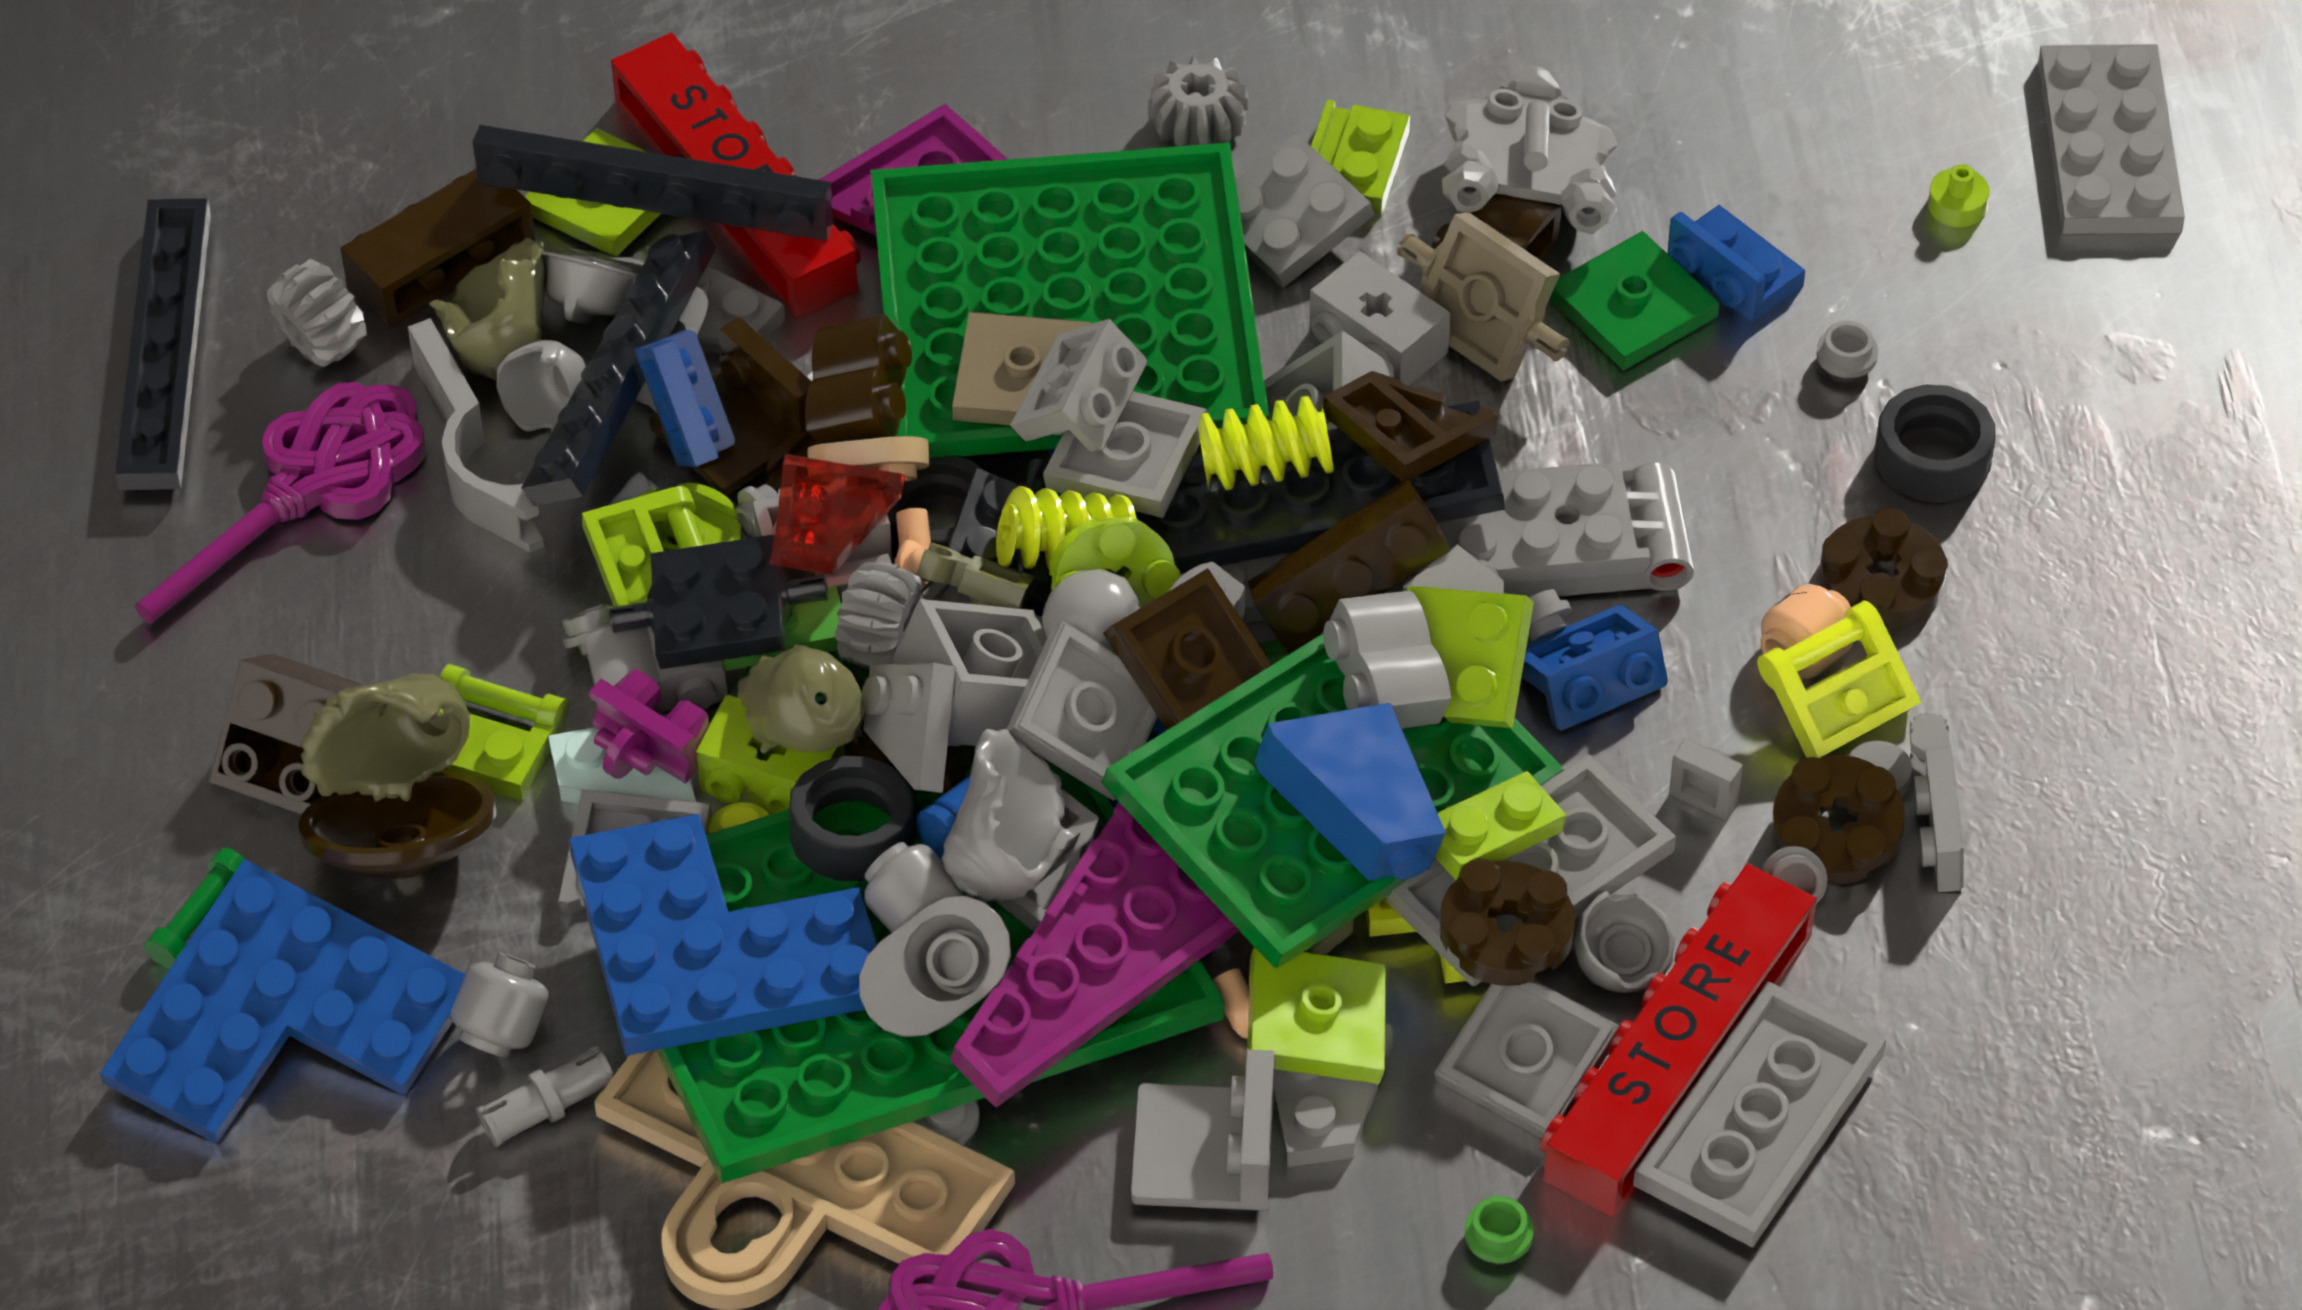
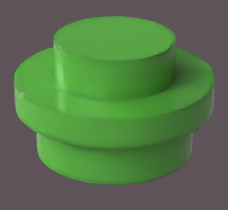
[1465,1196,1534,1263]

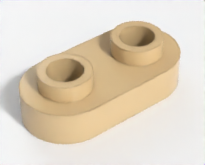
[808,436,929,488]

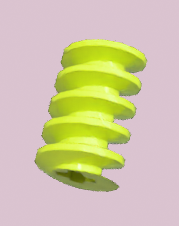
[1198,396,1333,492]
[996,486,1137,576]

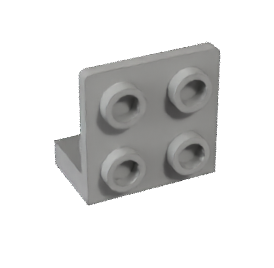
[1131,1050,1274,1210]

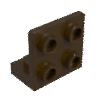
[649,316,812,495]

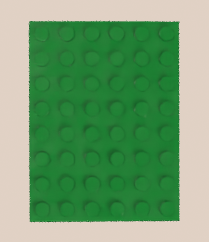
[578,752,1225,1184]

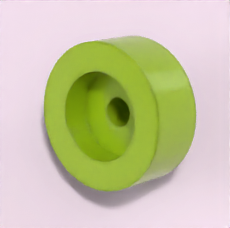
[1928,164,1990,228]

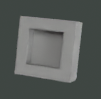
[1669,738,1743,821]

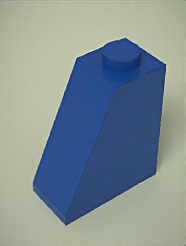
[1254,703,1446,881]

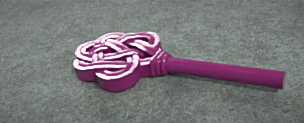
[135,382,425,624]
[878,1229,1273,1310]

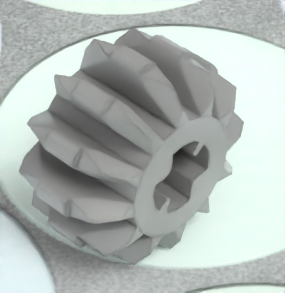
[1148,55,1248,147]
[267,259,367,367]
[835,561,924,670]

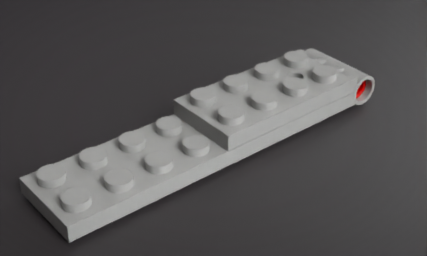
[1180,461,1694,623]

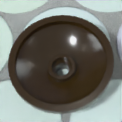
[298,771,497,879]

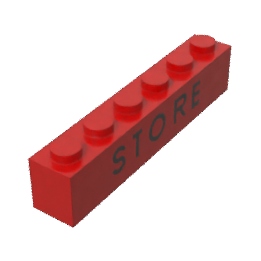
[611,32,861,320]
[1540,863,1817,1218]

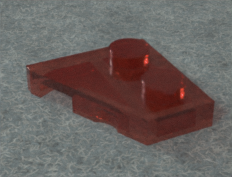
[770,454,905,575]

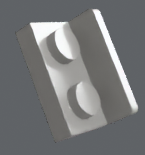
[1010,319,1147,452]

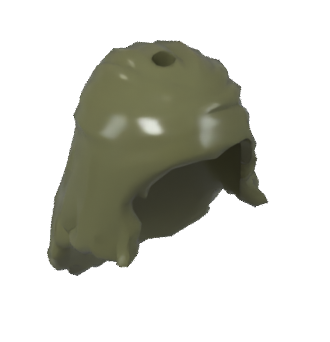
[429,237,546,380]
[737,644,865,754]
[300,673,470,802]

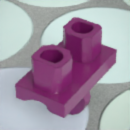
[589,668,709,784]

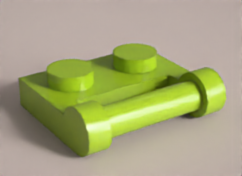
[582,486,705,607]
[439,664,569,801]

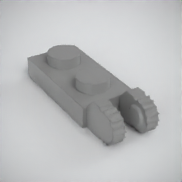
[1909,711,1964,892]

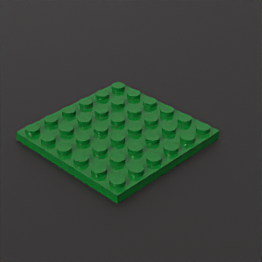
[871,142,1269,458]

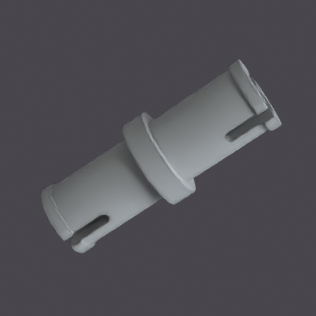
[476,1045,614,1147]

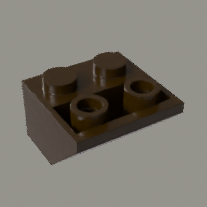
[209,654,365,814]

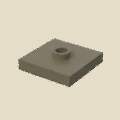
[952,312,1092,425]

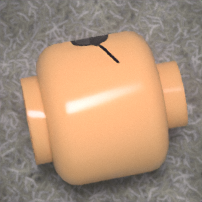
[1760,584,1854,679]

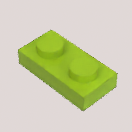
[1435,771,1567,880]

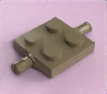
[1397,212,1570,381]

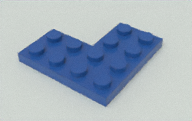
[570,814,877,1056]
[100,859,465,1144]

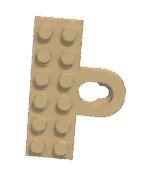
[594,1050,1015,1310]

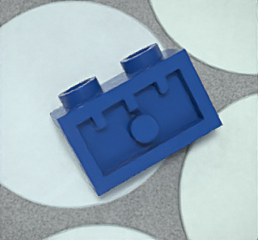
[1667,205,1805,322]
[634,330,735,467]
[1521,604,1668,730]

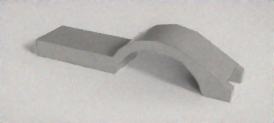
[408,318,544,552]

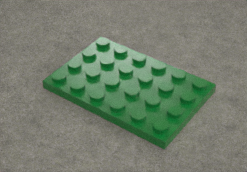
[1101,592,1565,969]

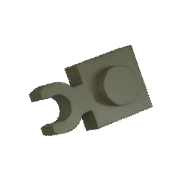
[917,543,1035,609]

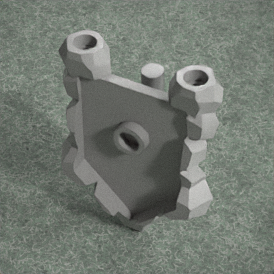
[1442,66,1618,234]

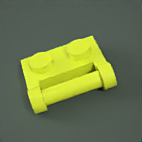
[1757,601,1922,758]

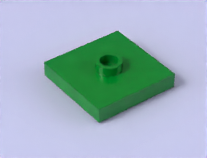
[1549,231,1719,371]

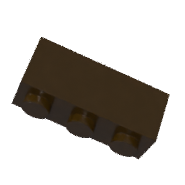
[340,169,535,329]
[1247,478,1451,654]

